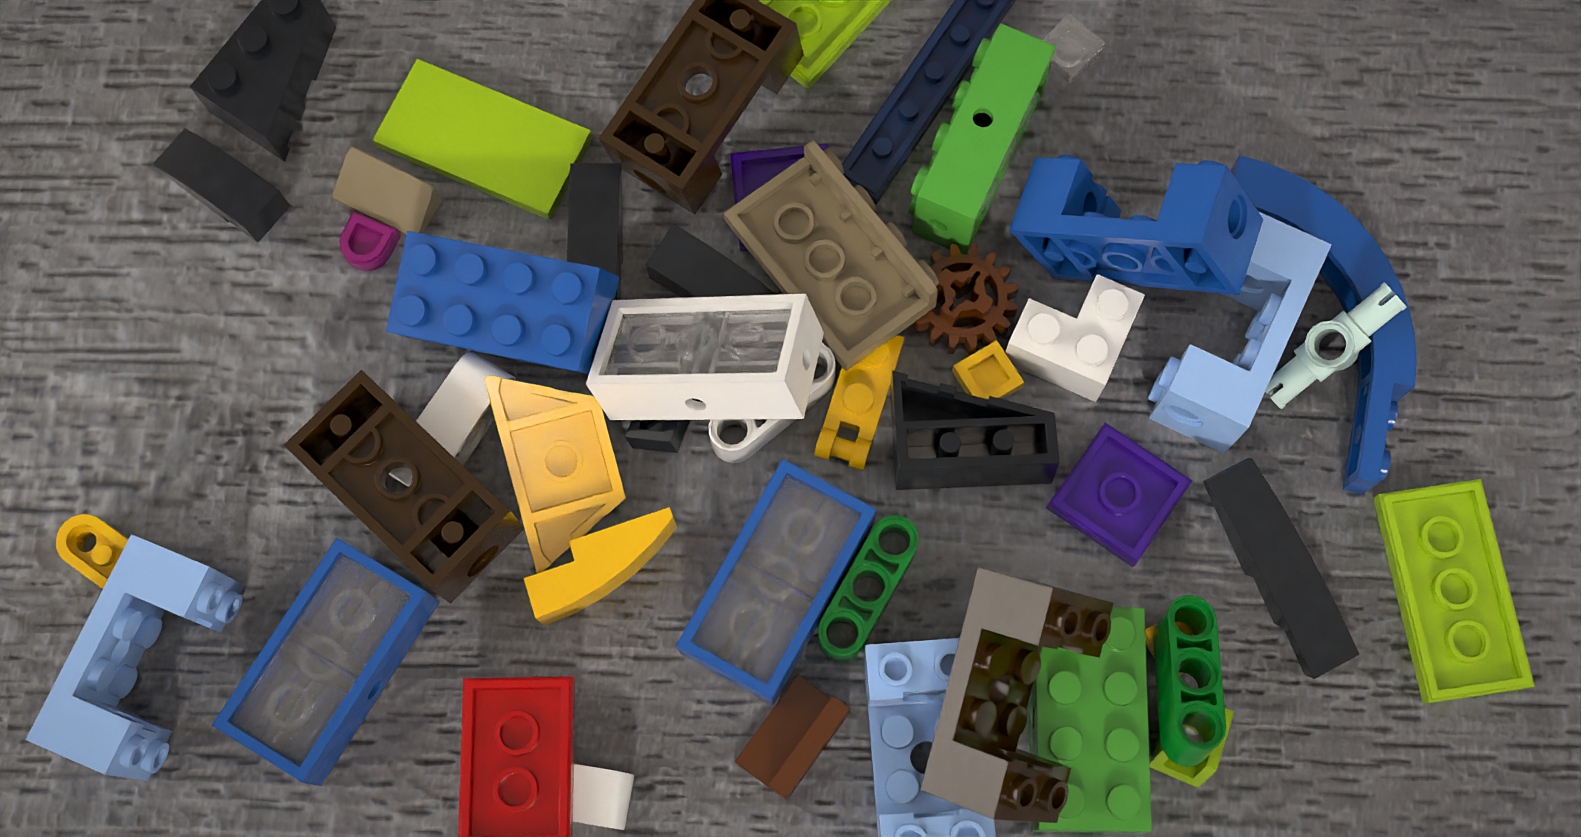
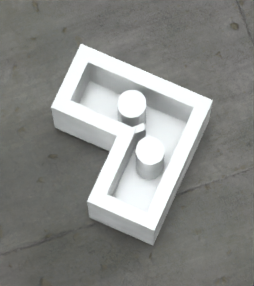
[1005,274,1145,402]

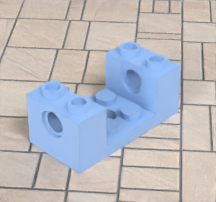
[1147,212,1332,454]
[26,534,244,781]
[863,638,996,837]

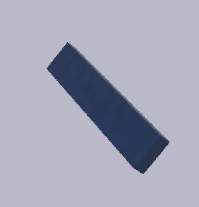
[842,0,1016,205]

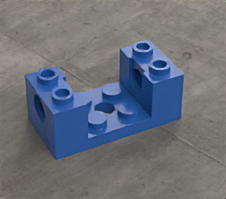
[1010,155,1264,295]

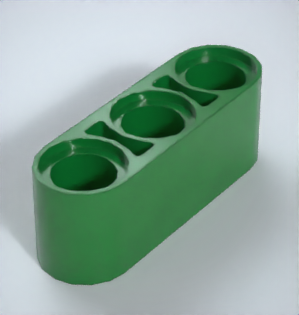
[818,515,919,662]
[1153,595,1226,767]

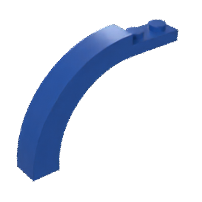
[1230,155,1417,494]

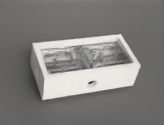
[586,294,824,420]

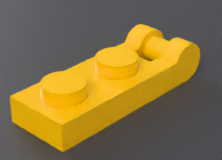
[814,335,905,471]

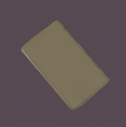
[332,146,443,236]

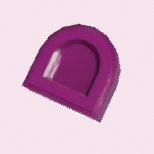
[339,211,401,271]

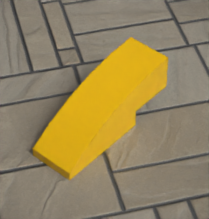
[523,507,677,626]

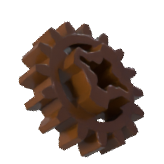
[914,244,1018,355]

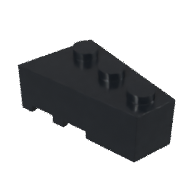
[190,0,336,162]
[890,370,1060,490]

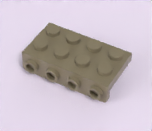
[723,140,939,371]

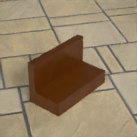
[735,675,851,801]

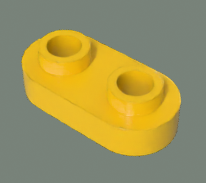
[56,514,129,589]

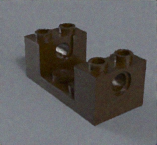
[599,0,804,215]
[283,370,524,604]
[920,567,1113,823]

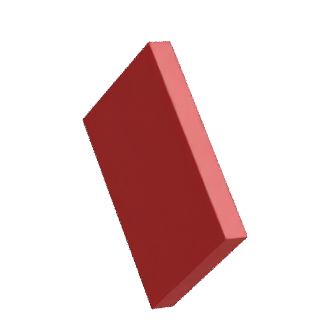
[458,676,575,837]

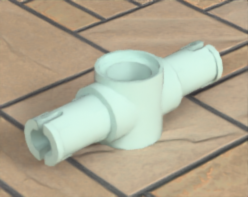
[1265,282,1407,409]

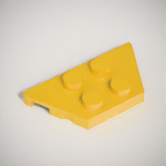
[484,375,626,573]

